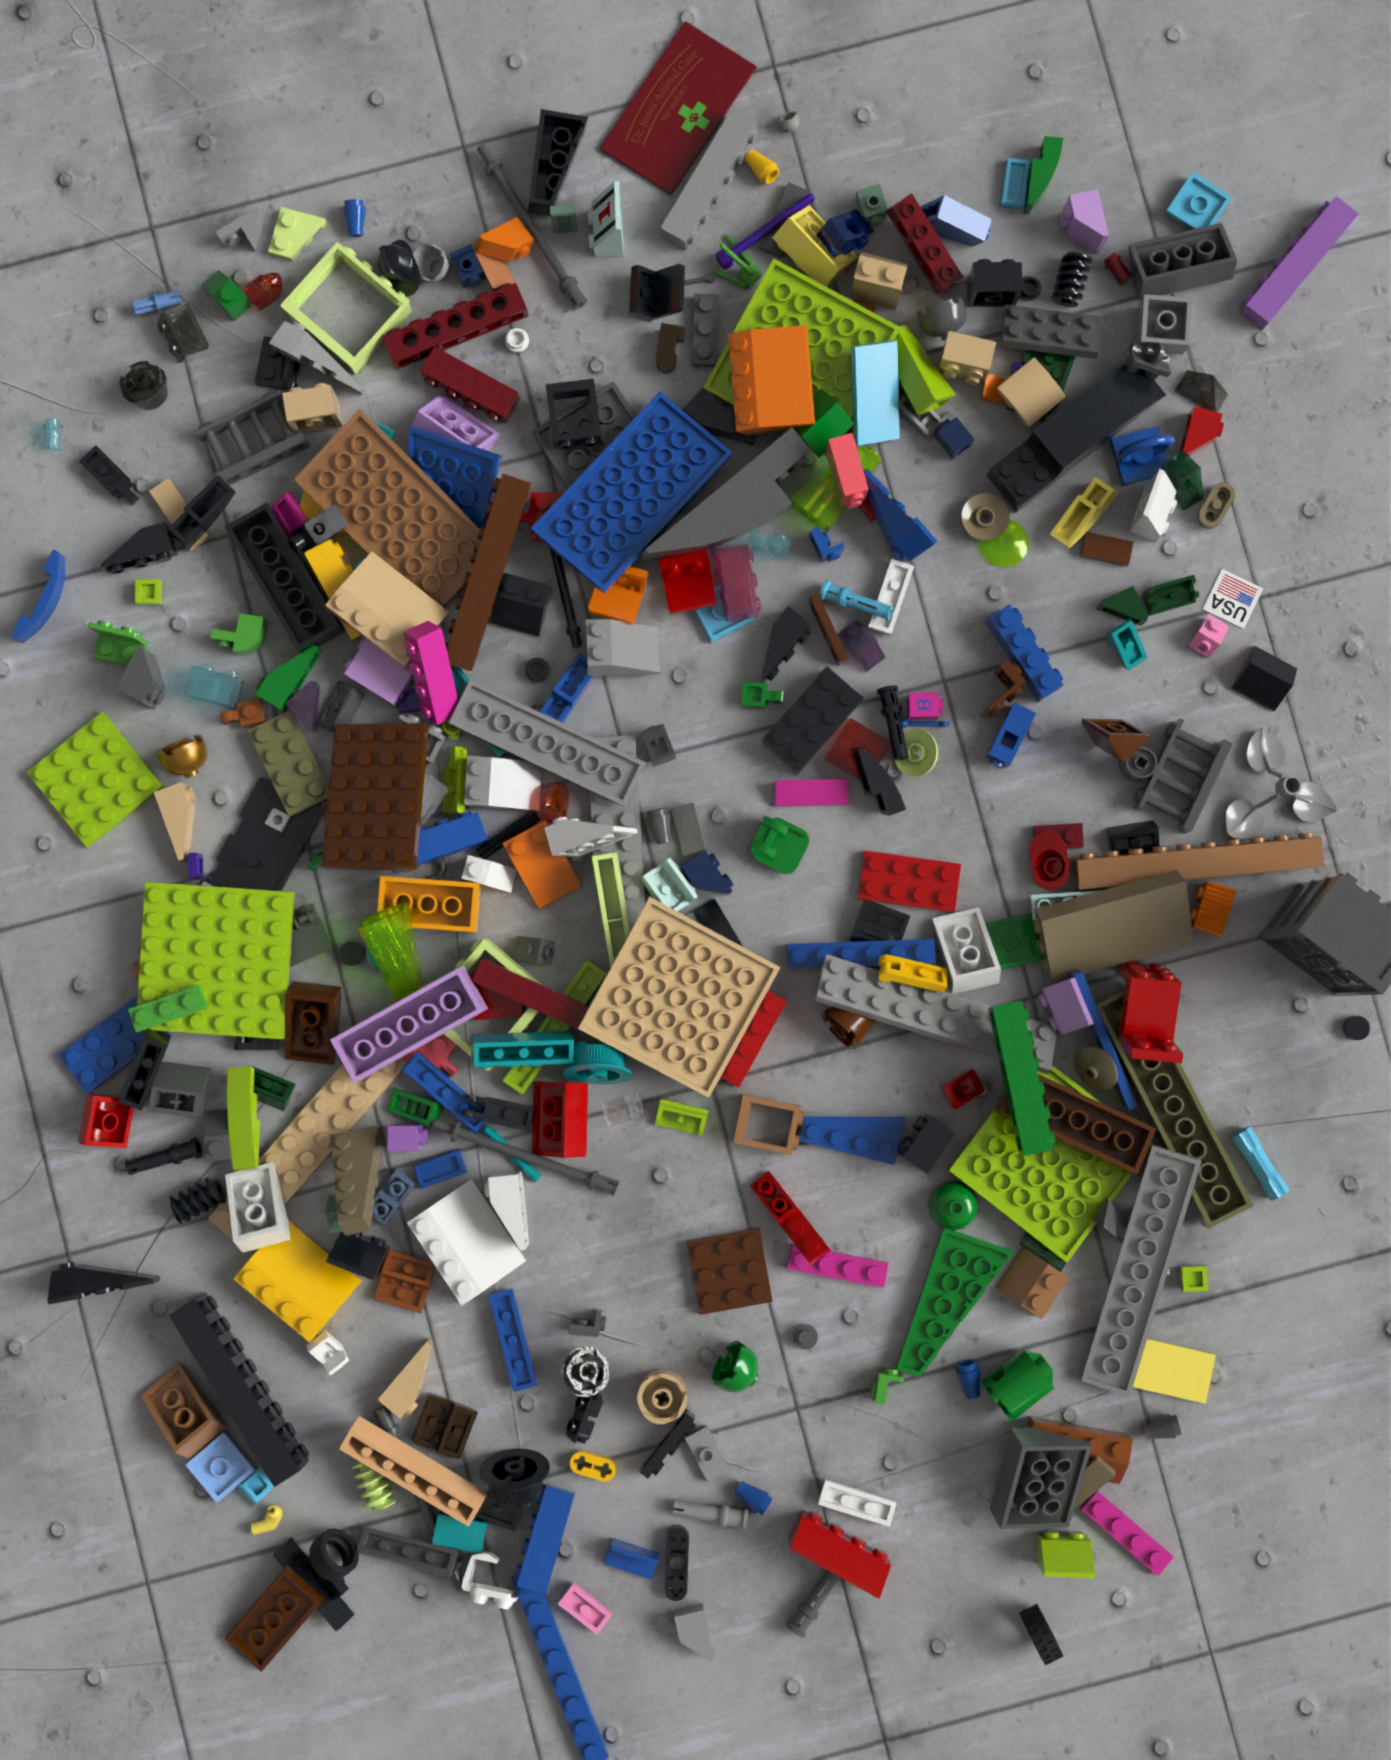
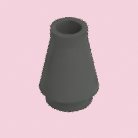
[646,807,671,845]
[1143,1413,1182,1440]

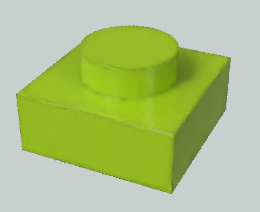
[135,579,162,605]
[1180,1265,1208,1292]

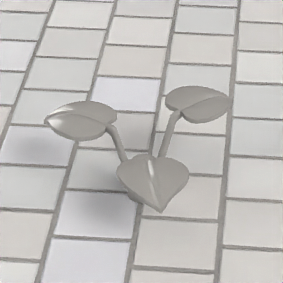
[1225,727,1337,839]

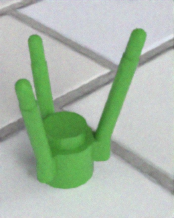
[712,235,763,289]

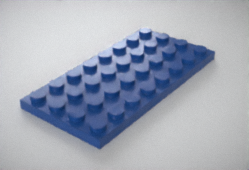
[531,391,733,594]

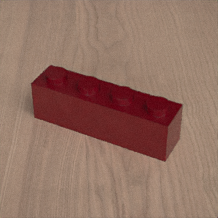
[420,346,520,423]

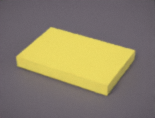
[1133,1338,1216,1404]

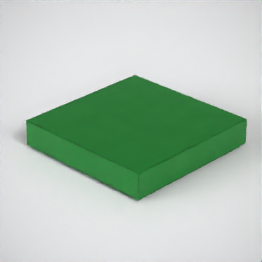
[985,913,1043,970]

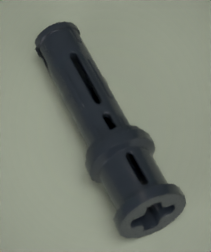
[877,685,909,761]
[125,1137,202,1175]

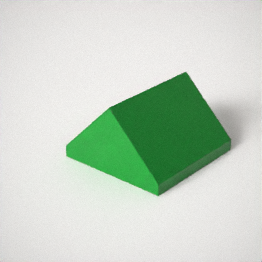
[793,388,855,458]

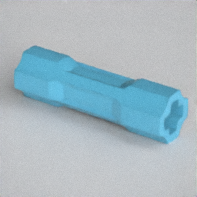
[1231,1126,1289,1201]

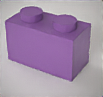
[387,1123,428,1151]

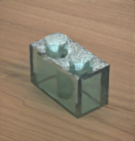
[185,664,244,709]

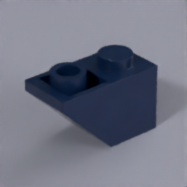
[681,850,734,895]

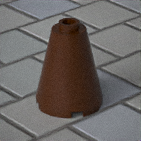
[821,1006,876,1050]

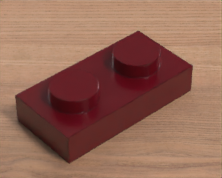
[1032,823,1084,849]

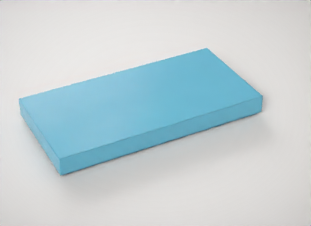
[851,340,899,446]

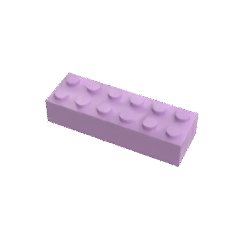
[330,966,488,1083]

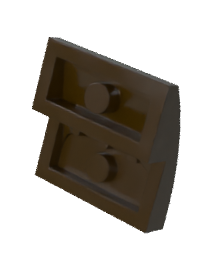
[411,1393,478,1459]

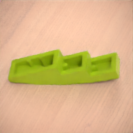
[227,1066,260,1171]

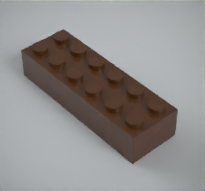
[995,1074,1156,1175]

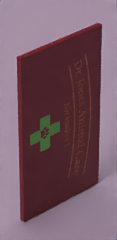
[600,21,757,195]

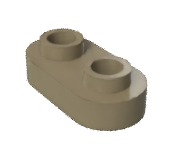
[1197,482,1235,529]

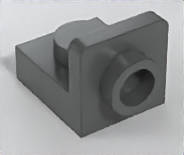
[569,1309,606,1337]

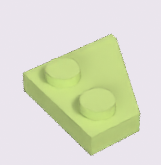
[268,207,327,261]

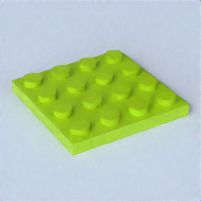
[26,711,164,848]

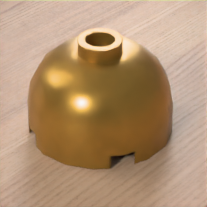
[156,734,207,778]

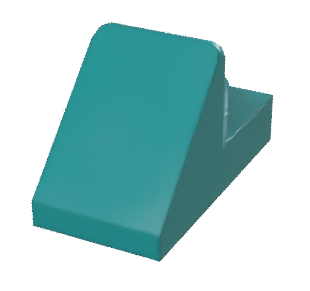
[1106,619,1148,671]

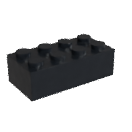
[762,666,864,774]

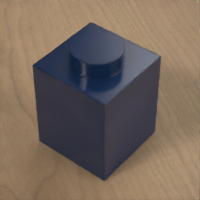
[935,417,974,460]

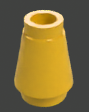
[745,149,779,184]

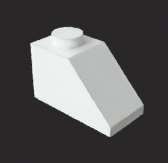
[461,855,517,893]

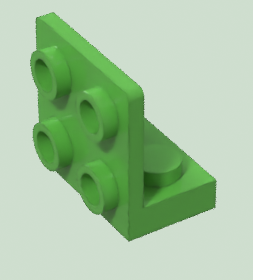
[88,620,149,666]

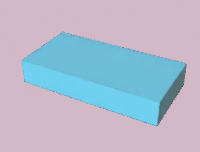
[1000,157,1031,210]

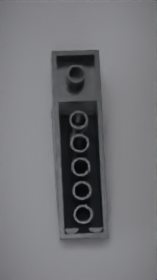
[987,365,1166,513]

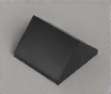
[1231,646,1298,711]

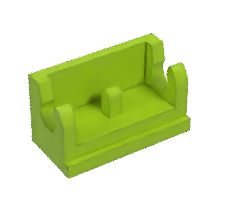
[655,1098,709,1136]

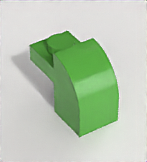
[210,613,268,656]

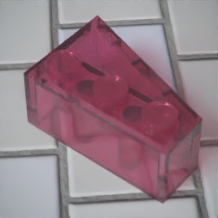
[710,544,761,622]

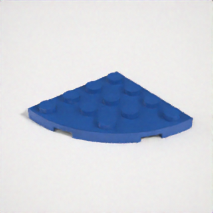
[407,425,502,528]

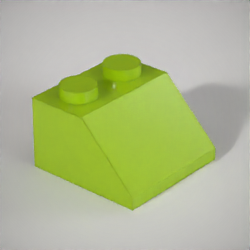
[1036,1530,1095,1578]

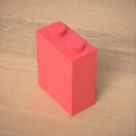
[825,433,869,509]

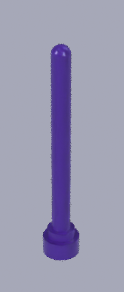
[714,193,815,270]

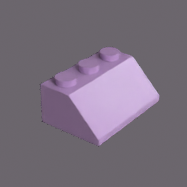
[412,394,500,451]

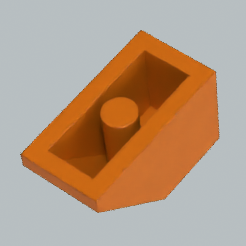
[474,217,534,262]

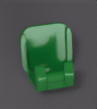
[745,815,809,874]

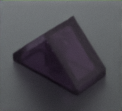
[837,620,886,673]
[285,681,320,733]

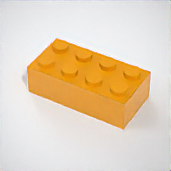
[376,876,481,933]

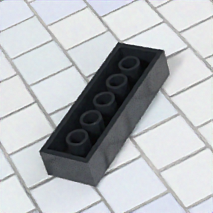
[225,502,345,653]

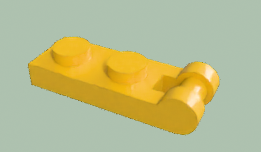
[879,954,947,993]

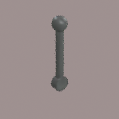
[684,272,715,285]

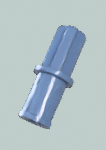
[132,289,182,315]

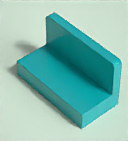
[432,1510,489,1554]

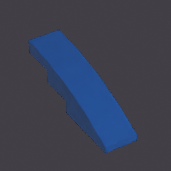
[540,653,593,723]

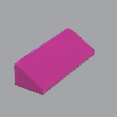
[775,779,849,806]

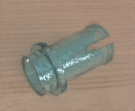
[43,419,63,451]

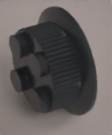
[480,1449,550,1508]

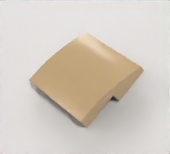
[996,358,1066,427]

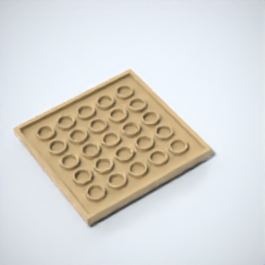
[578,896,780,1098]

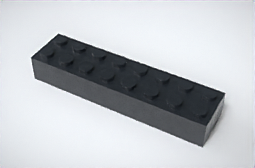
[169,1293,309,1487]

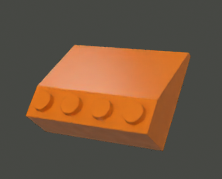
[728,325,815,436]

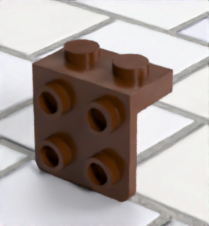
[980,659,1026,718]

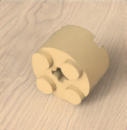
[637,1369,687,1424]

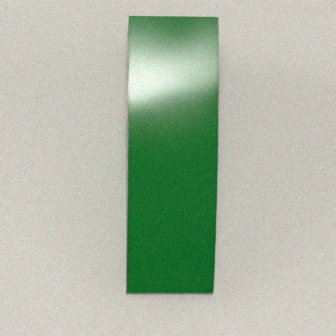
[1024,136,1064,214]

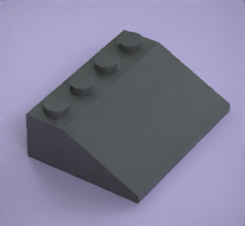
[990,1427,1092,1529]

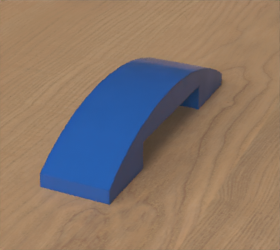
[11,550,66,643]

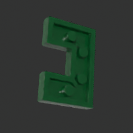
[1006,350,1075,422]

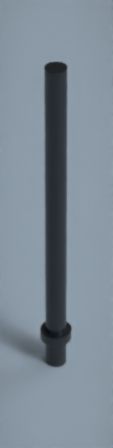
[550,548,582,648]

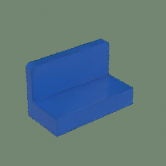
[604,1538,659,1580]

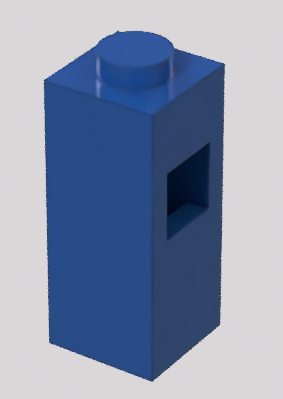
[986,702,1036,769]

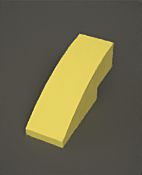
[1050,477,1118,548]

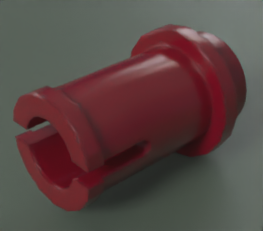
[1103,252,1133,285]

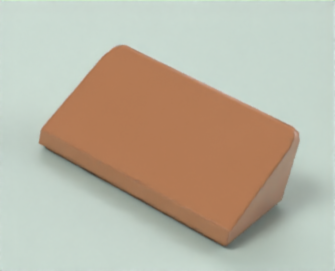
[472,246,515,291]

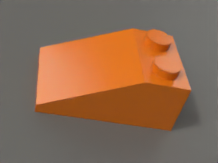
[503,820,582,909]

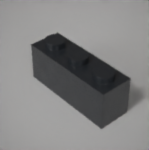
[118,1028,171,1110]

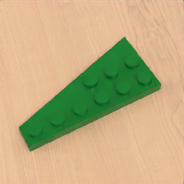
[896,1228,1014,1377]

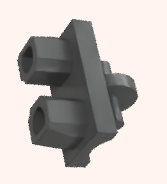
[1126,342,1171,380]

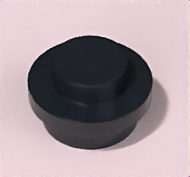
[1020,276,1041,301]

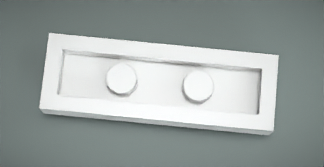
[868,559,914,636]
[818,1479,897,1527]

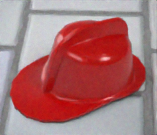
[1029,832,1071,890]

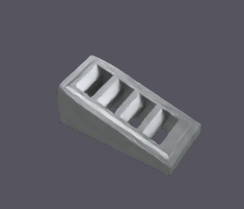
[899,392,944,439]

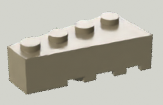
[330,1125,385,1236]

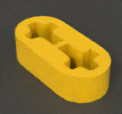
[570,1449,616,1482]

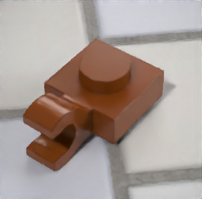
[220,698,266,728]

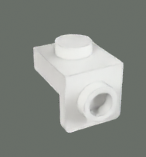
[306,1330,349,1376]

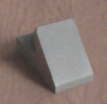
[216,207,264,251]

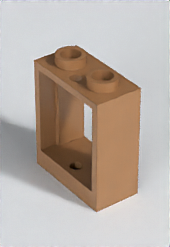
[733,1094,804,1155]

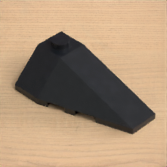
[47,1262,160,1305]

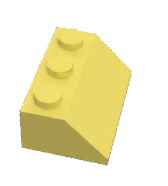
[772,205,859,287]

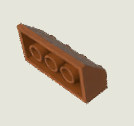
[1028,1416,1133,1484]

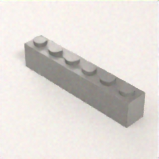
[660,107,759,251]

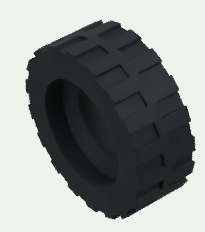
[1019,1604,1064,1666]

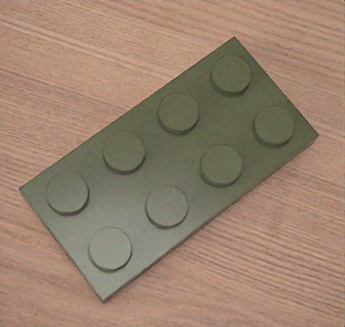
[247,710,329,818]

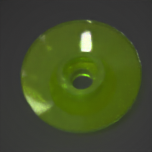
[980,520,1029,567]

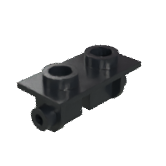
[566,1388,603,1444]

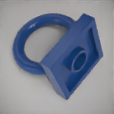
[1110,426,1175,486]

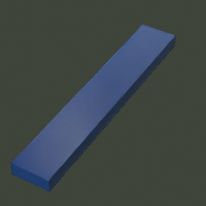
[1068,969,1137,1110]

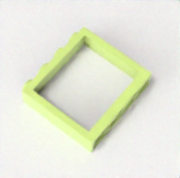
[280,242,412,375]
[444,938,541,1071]

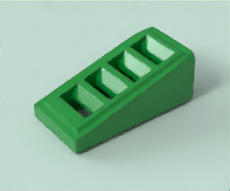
[387,1088,443,1127]

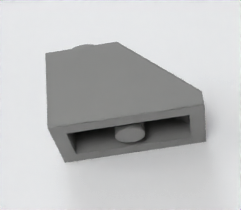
[670,1603,715,1661]

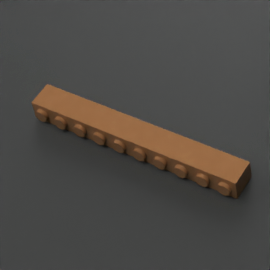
[1073,832,1324,890]

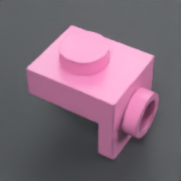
[1189,614,1229,658]

